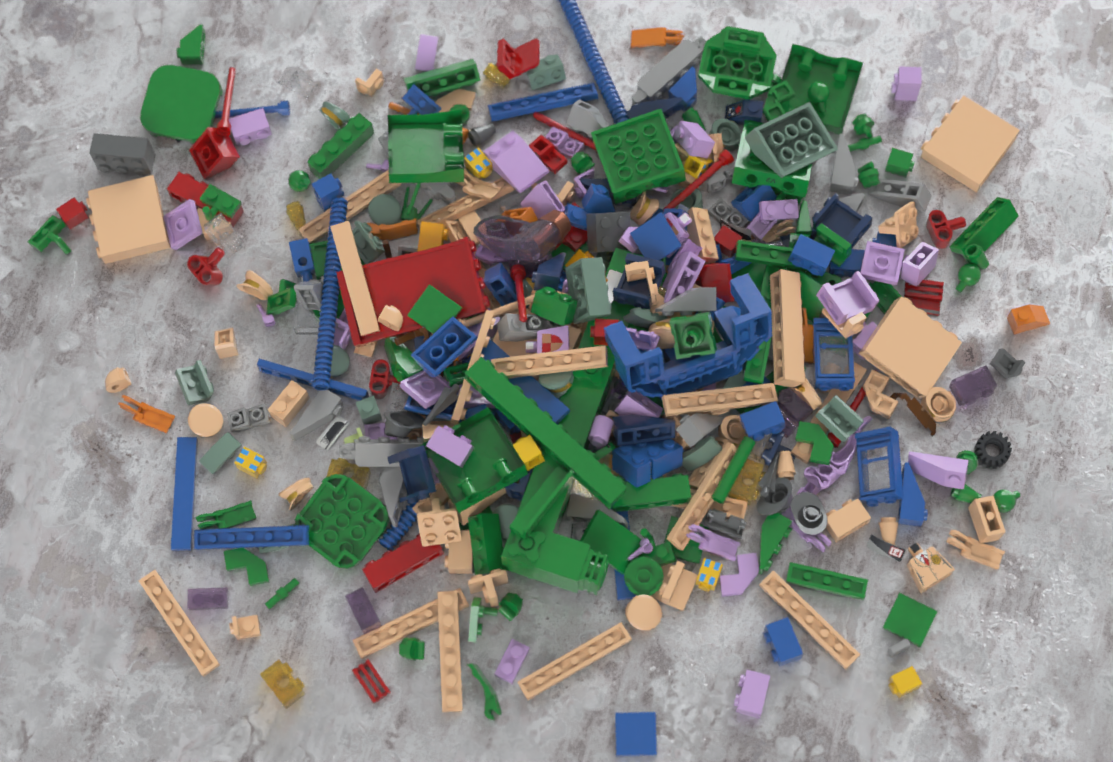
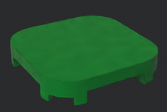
[140,65,223,144]
[295,474,389,569]

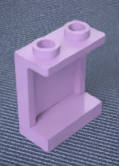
[816,271,879,325]

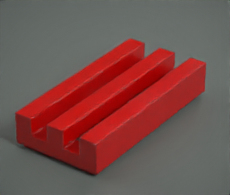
[904,280,944,302]
[352,659,391,704]

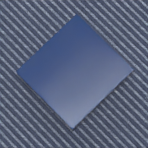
[630,212,682,261]
[615,712,657,757]

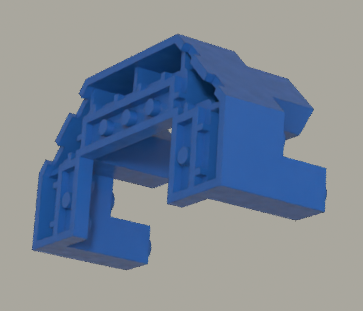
[604,274,772,400]

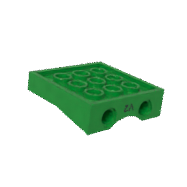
[781,43,863,135]
[388,109,464,183]
[591,109,686,204]
[732,120,812,198]
[420,407,528,513]

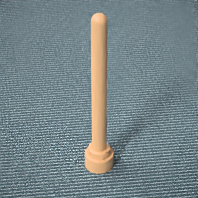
[457,294,535,329]

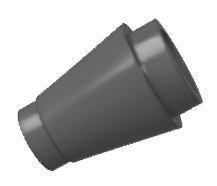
[468,123,496,145]

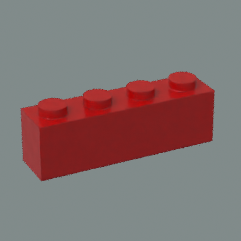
[167,172,244,227]
[362,533,444,594]

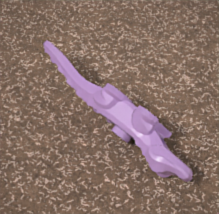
[796,416,872,495]

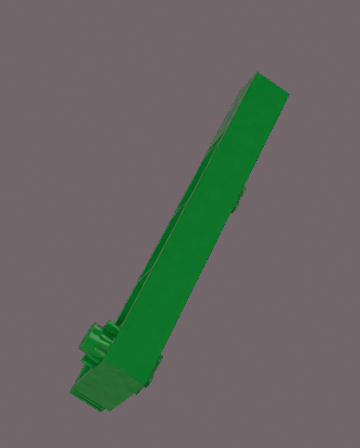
[501,248,644,595]

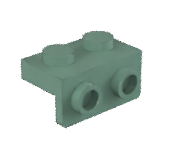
[525,54,566,90]
[352,221,385,264]
[175,360,214,405]
[815,395,864,443]

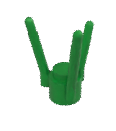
[400,183,433,221]

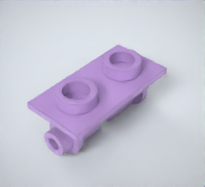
[625,326,660,351]

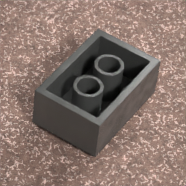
[89,133,155,175]

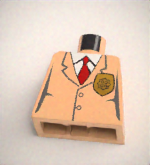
[907,543,955,594]

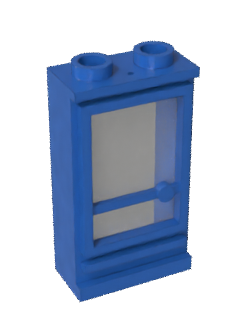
[812,318,855,391]
[855,426,903,507]

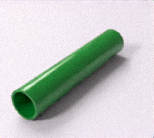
[711,436,756,504]

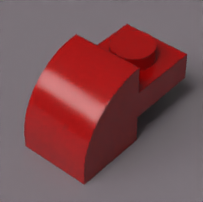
[528,134,568,174]

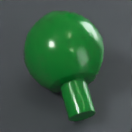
[807,81,830,113]
[288,170,310,192]
[955,263,981,293]
[993,489,1020,513]

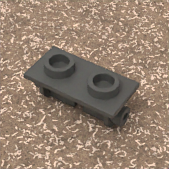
[704,508,747,538]

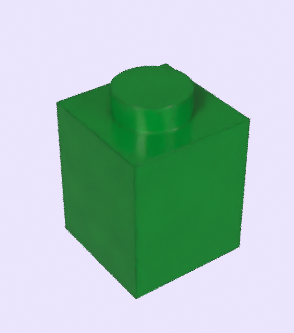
[885,147,915,178]

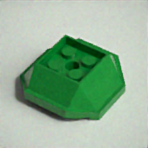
[698,26,777,100]

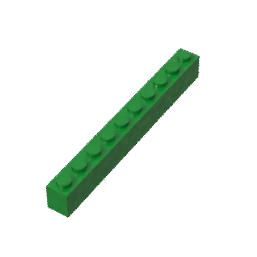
[465,357,627,510]

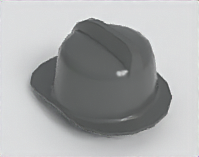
[384,411,425,438]
[756,477,793,516]
[790,492,828,535]

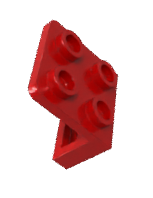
[496,38,540,80]

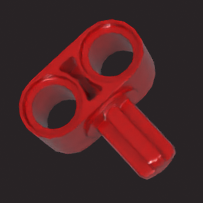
[926,210,966,249]
[187,247,225,286]
[369,359,401,399]

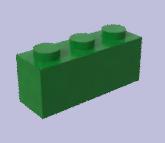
[468,514,504,576]

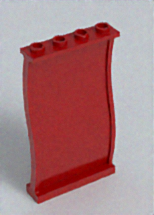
[336,236,490,347]

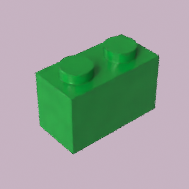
[531,287,578,326]

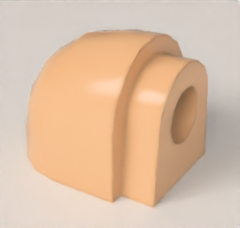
[378,305,403,331]
[105,367,132,393]

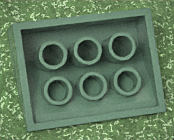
[745,102,838,178]

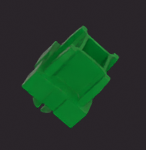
[669,312,717,359]

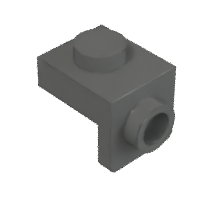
[990,348,1025,378]

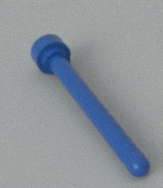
[214,100,290,119]

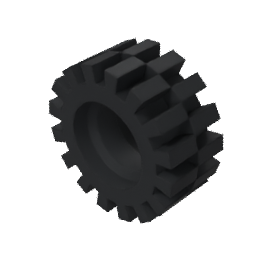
[974,431,1012,469]

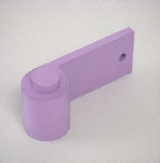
[587,415,614,453]

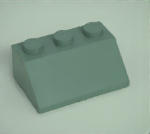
[565,257,611,324]

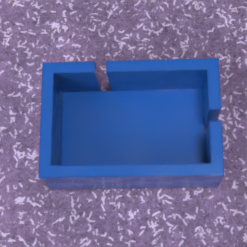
[612,439,683,488]

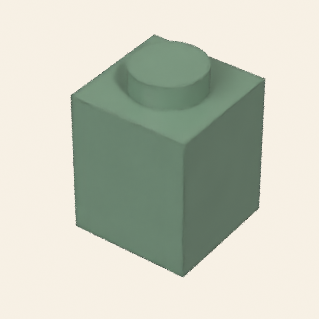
[355,396,382,425]

